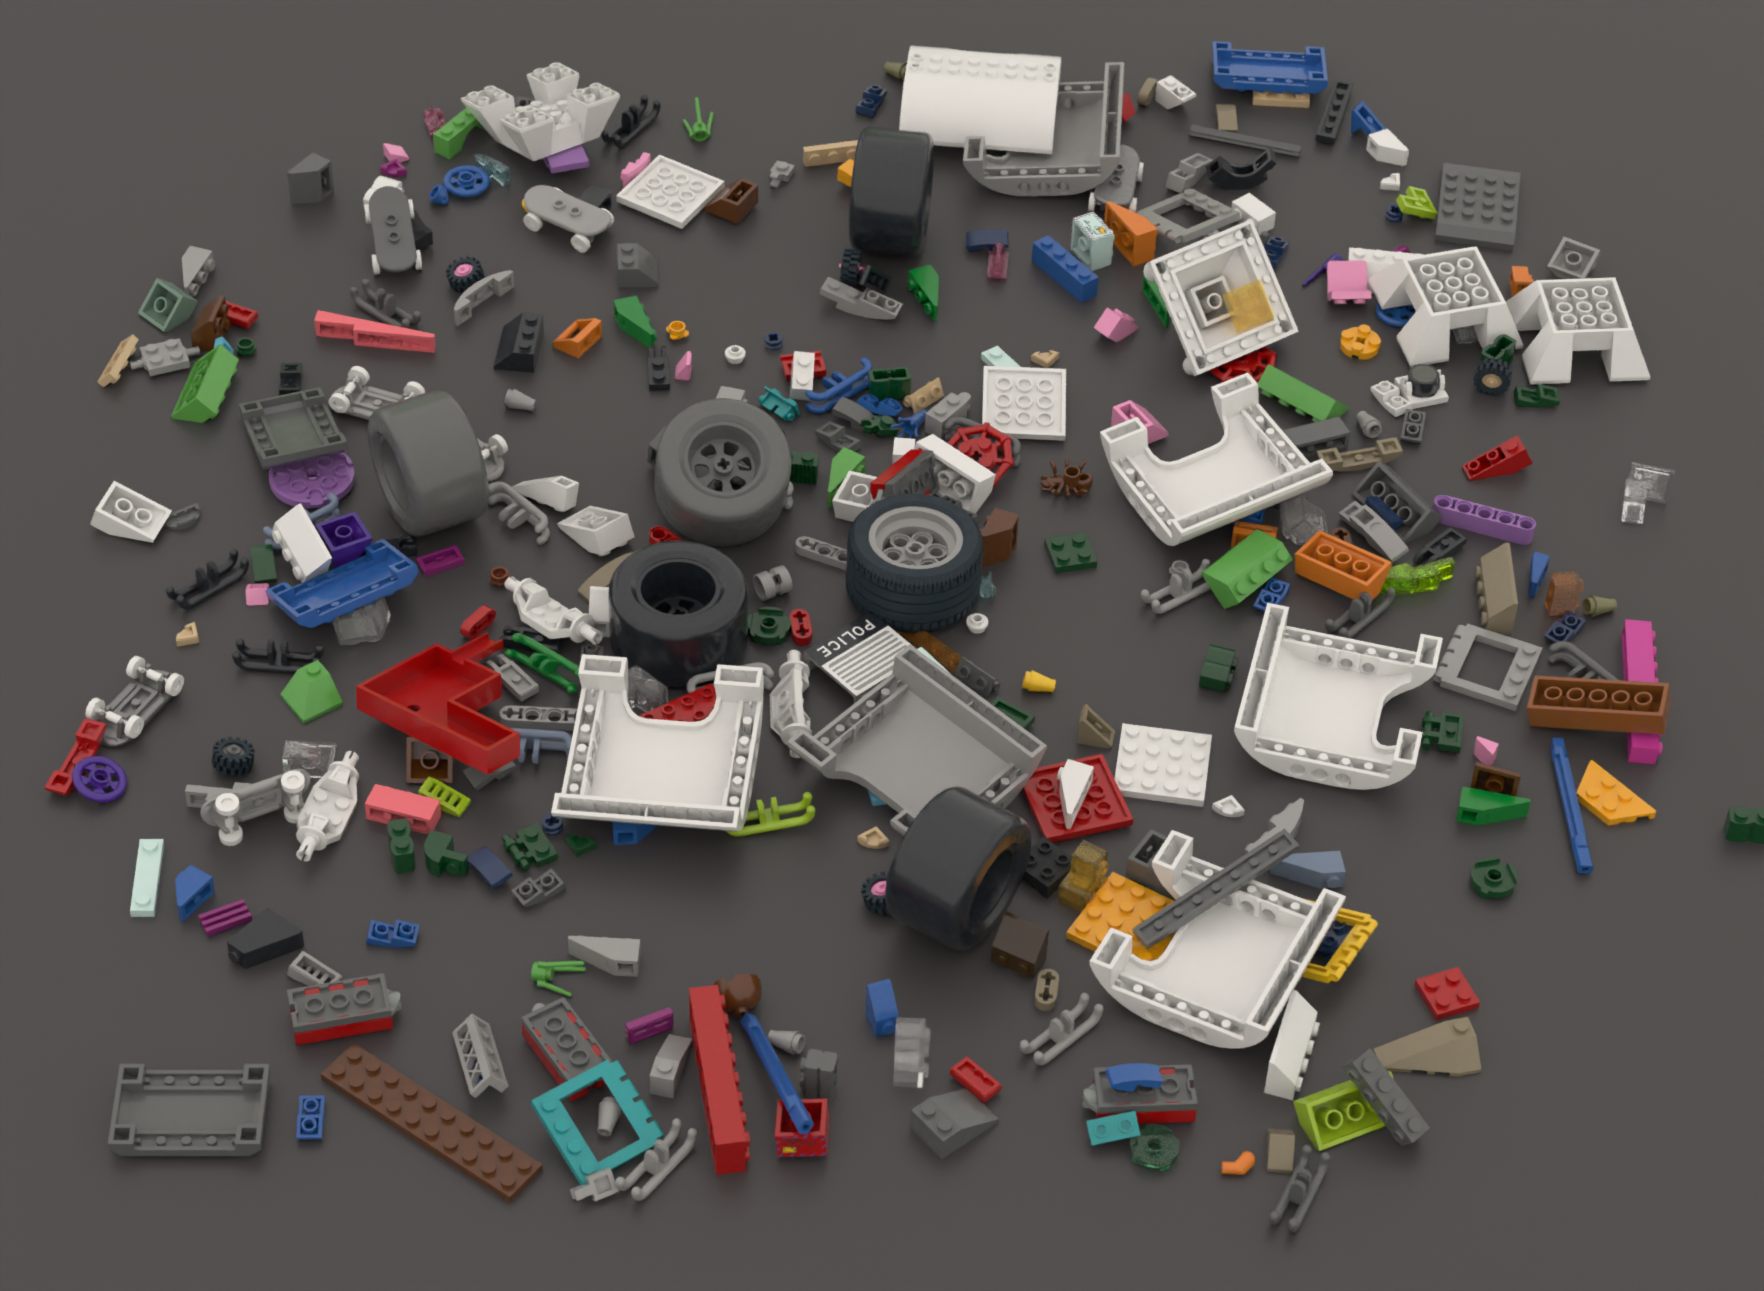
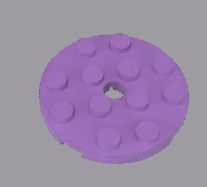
[269,453,355,508]

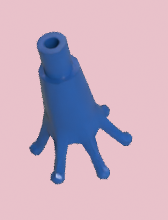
[890,409,928,439]

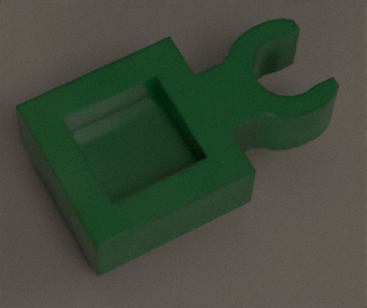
[860,415,899,436]

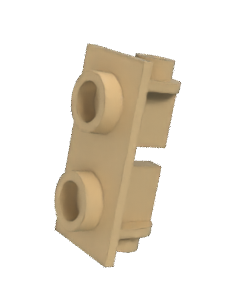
[903,377,944,414]

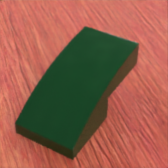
[1513,384,1560,407]
[250,544,277,584]

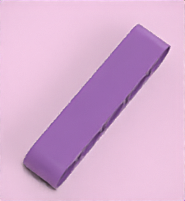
[1433,495,1536,545]

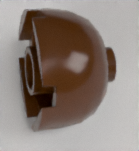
[713,974,762,1017]

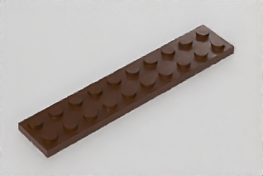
[321,1043,543,1203]

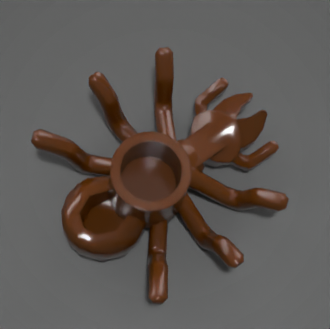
[1041,458,1093,499]

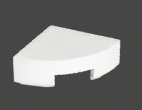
[1380,173,1400,191]
[1212,795,1245,817]

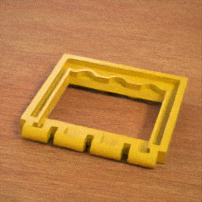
[1301,898,1378,984]

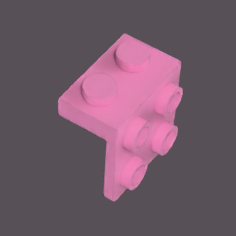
[1327,260,1371,304]

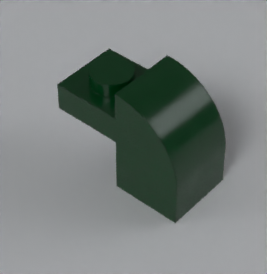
[424,830,469,878]

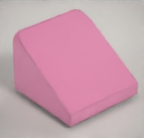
[383,143,409,162]
[674,351,692,380]
[245,583,269,606]
[1473,736,1499,765]

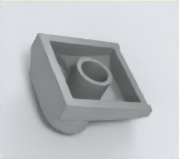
[1547,237,1600,279]

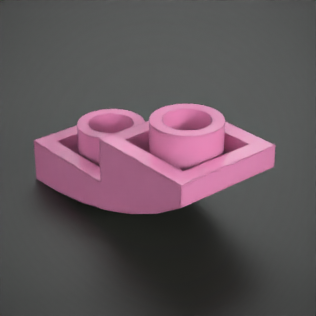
[620,152,651,189]

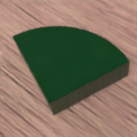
[565,834,597,857]

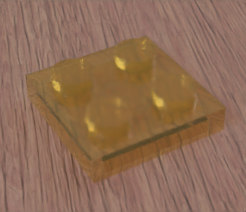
[1222,280,1275,332]

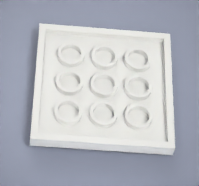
[616,155,724,229]
[982,366,1066,441]
[1115,723,1212,807]

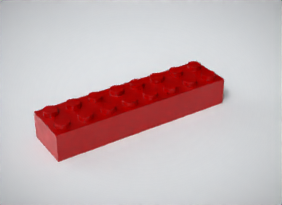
[689,985,750,1175]

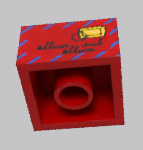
[775,1099,830,1157]

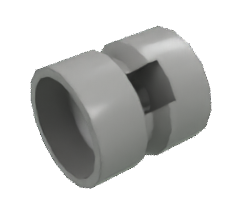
[753,565,793,601]

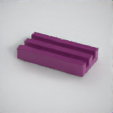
[416,545,465,577]
[198,899,252,937]
[625,1007,673,1044]

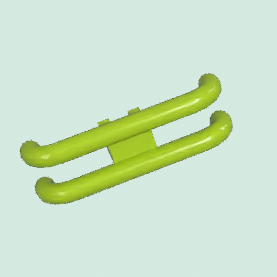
[726,792,815,837]

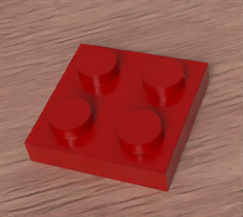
[1414,967,1480,1021]

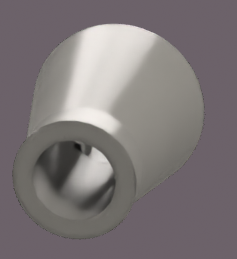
[504,389,536,411]
[1356,411,1382,438]
[767,1030,805,1055]
[597,1097,623,1136]

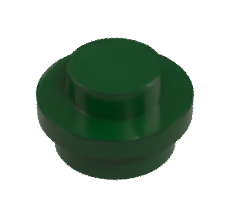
[235,337,256,356]

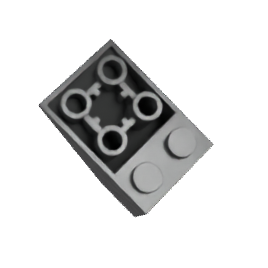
[1126,829,1175,901]

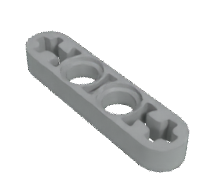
[795,536,847,571]
[499,705,578,731]

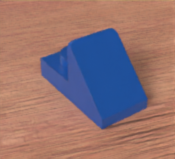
[1351,101,1386,136]

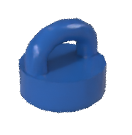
[429,184,449,205]

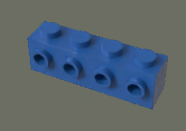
[1032,235,1098,303]

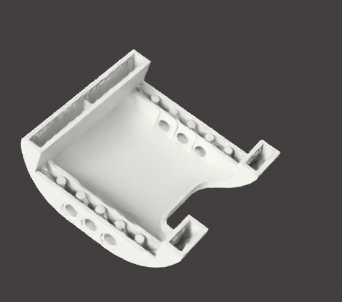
[899,46,1061,154]
[1100,372,1333,546]
[1234,603,1443,790]
[551,654,763,832]
[1090,830,1346,1049]

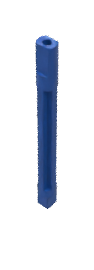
[1550,738,1593,874]
[740,1012,814,1134]

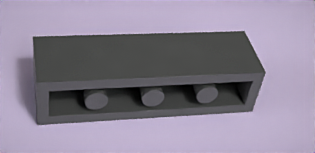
[1282,417,1350,458]

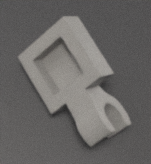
[770,161,795,188]
[570,1167,618,1201]

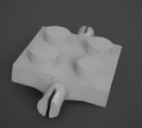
[129,338,200,376]

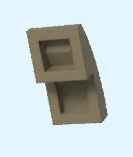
[1216,104,1238,133]

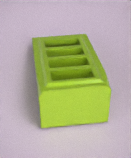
[418,777,471,818]

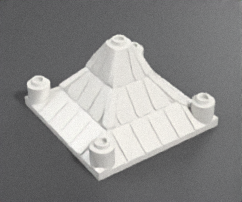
[1143,219,1299,376]

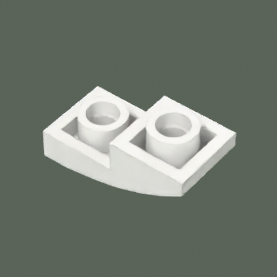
[1371,381,1412,417]

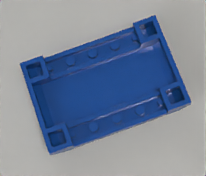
[1212,41,1328,94]
[265,539,419,628]

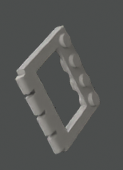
[1136,189,1240,244]
[1433,623,1543,711]

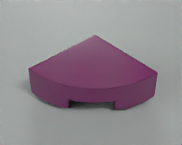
[380,159,407,177]

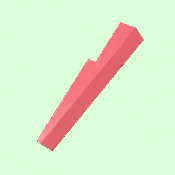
[314,310,436,353]

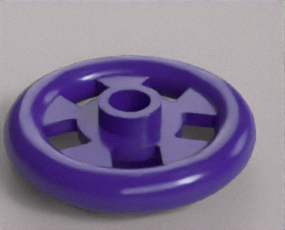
[72,756,127,803]

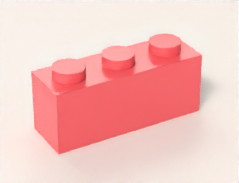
[365,784,441,835]

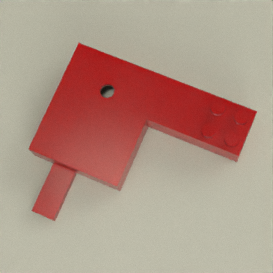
[356,632,520,775]

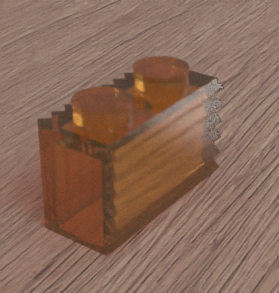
[1545,570,1583,616]

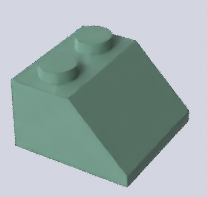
[138,278,198,332]

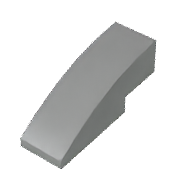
[1165,153,1214,193]

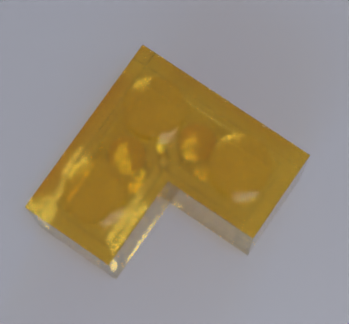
[1058,840,1109,912]

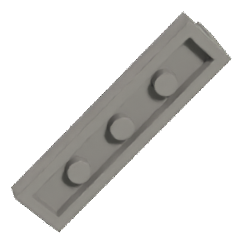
[452,1014,508,1098]

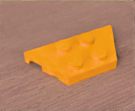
[1576,760,1657,826]

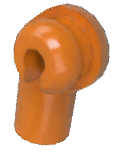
[1221,1151,1255,1175]

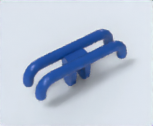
[806,357,873,414]

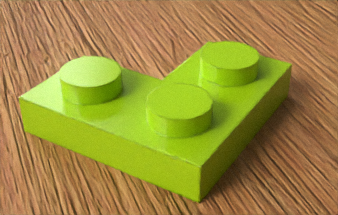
[1396,186,1438,219]

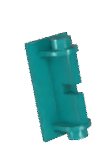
[758,386,801,421]
[1086,1111,1140,1145]

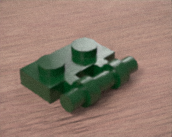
[1421,711,1464,753]
[501,823,558,871]

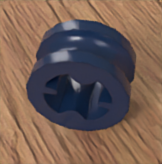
[1385,204,1403,223]
[764,332,783,350]
[542,813,563,835]

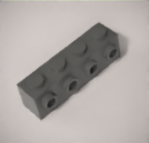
[1341,1048,1430,1146]

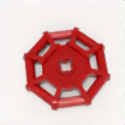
[1207,346,1277,384]
[947,422,1015,488]

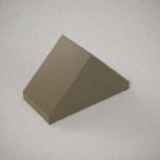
[1077,704,1115,749]
[1267,1129,1295,1174]

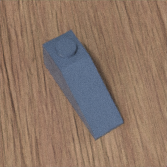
[1269,851,1346,888]

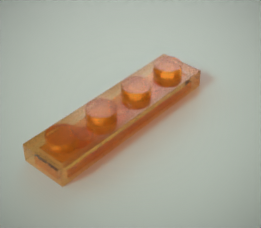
[894,630,969,675]

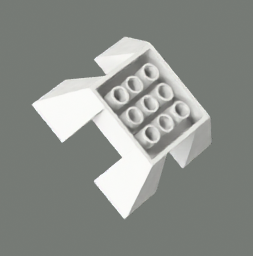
[461,62,620,161]
[1368,246,1524,367]
[1506,278,1650,384]

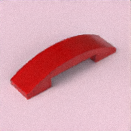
[44,718,106,796]

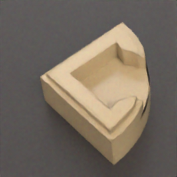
[1031,350,1059,368]
[176,622,199,647]
[857,826,890,849]

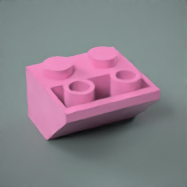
[1111,400,1169,444]

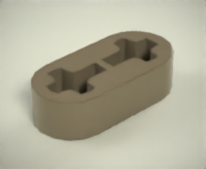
[1137,77,1158,106]
[1034,969,1059,1011]

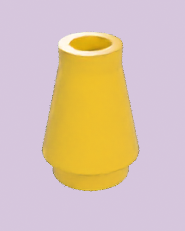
[1022,670,1056,693]

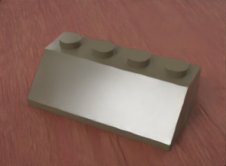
[1475,543,1518,635]

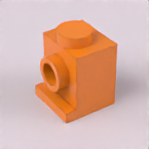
[1509,266,1534,297]

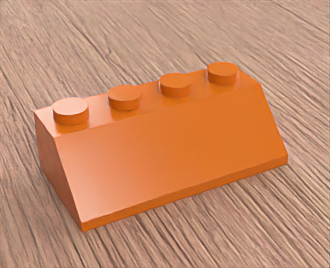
[1295,530,1392,600]

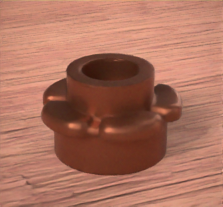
[489,566,511,586]

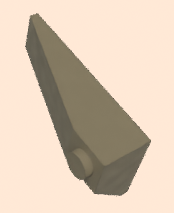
[1373,1017,1481,1077]

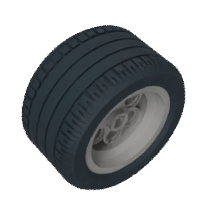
[846,494,984,633]

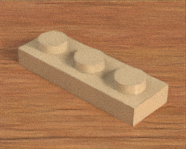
[1252,90,1310,108]
[803,140,858,167]
[97,334,139,387]

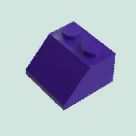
[315,511,373,569]

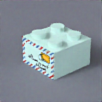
[1070,212,1115,271]

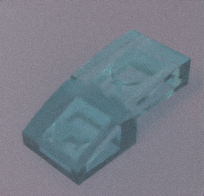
[474,154,510,187]

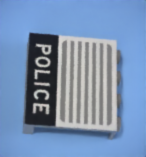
[804,611,915,703]

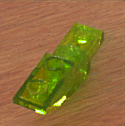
[1380,557,1455,594]

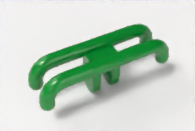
[505,633,580,694]

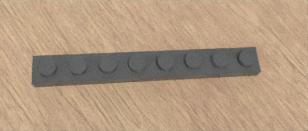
[1133,828,1299,950]

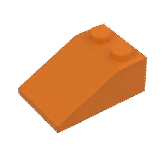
[1104,201,1158,267]

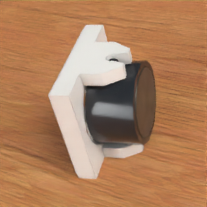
[1394,364,1449,409]

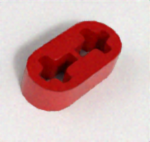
[460,605,496,640]
[790,609,812,646]

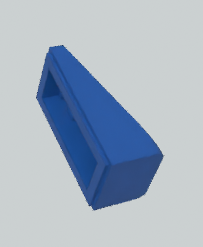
[1529,552,1550,598]

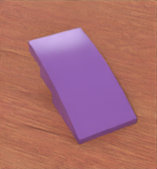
[541,144,589,174]

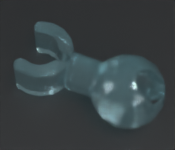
[980,572,996,598]

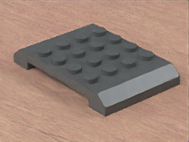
[1434,163,1520,251]
[239,387,348,470]
[108,1064,270,1156]

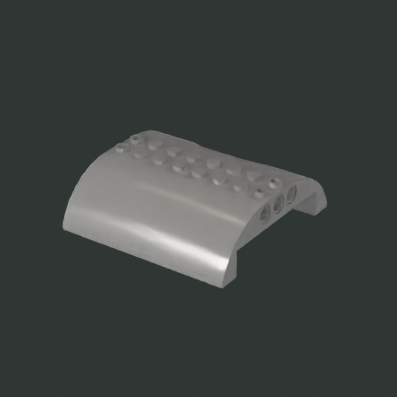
[963,62,1125,197]
[787,644,1047,836]

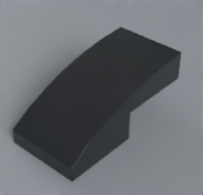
[279,363,303,396]

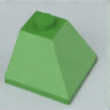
[281,660,343,724]

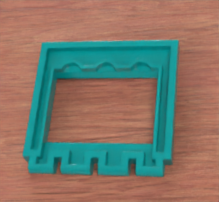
[530,1060,664,1185]

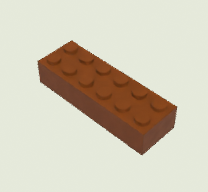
[1527,676,1671,735]

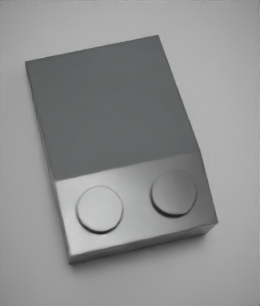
[910,1088,999,1159]

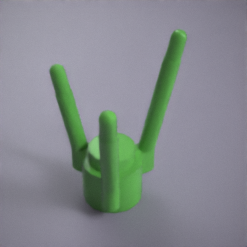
[683,97,714,142]
[531,961,586,997]

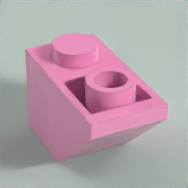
[1094,308,1139,342]

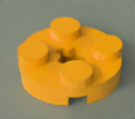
[1340,325,1381,360]

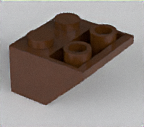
[704,178,758,224]
[191,295,231,352]
[980,508,1019,567]

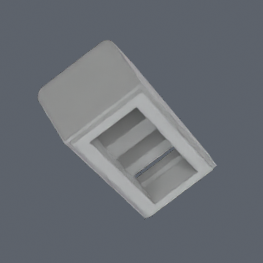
[287,951,342,986]

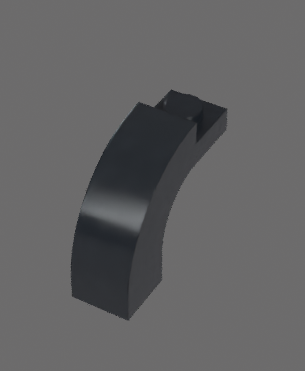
[1206,148,1277,190]

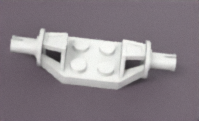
[505,576,603,645]
[770,650,812,758]
[296,751,359,861]

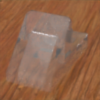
[1621,479,1648,524]

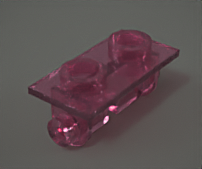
[423,102,446,137]
[987,243,1009,279]

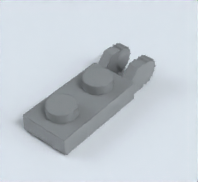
[485,654,539,702]

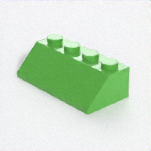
[171,344,239,423]
[1258,364,1349,422]
[1201,529,1293,609]

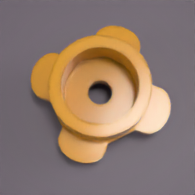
[666,321,689,340]

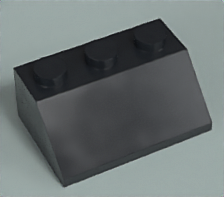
[494,313,544,373]

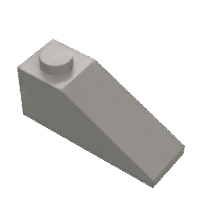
[649,1034,693,1099]

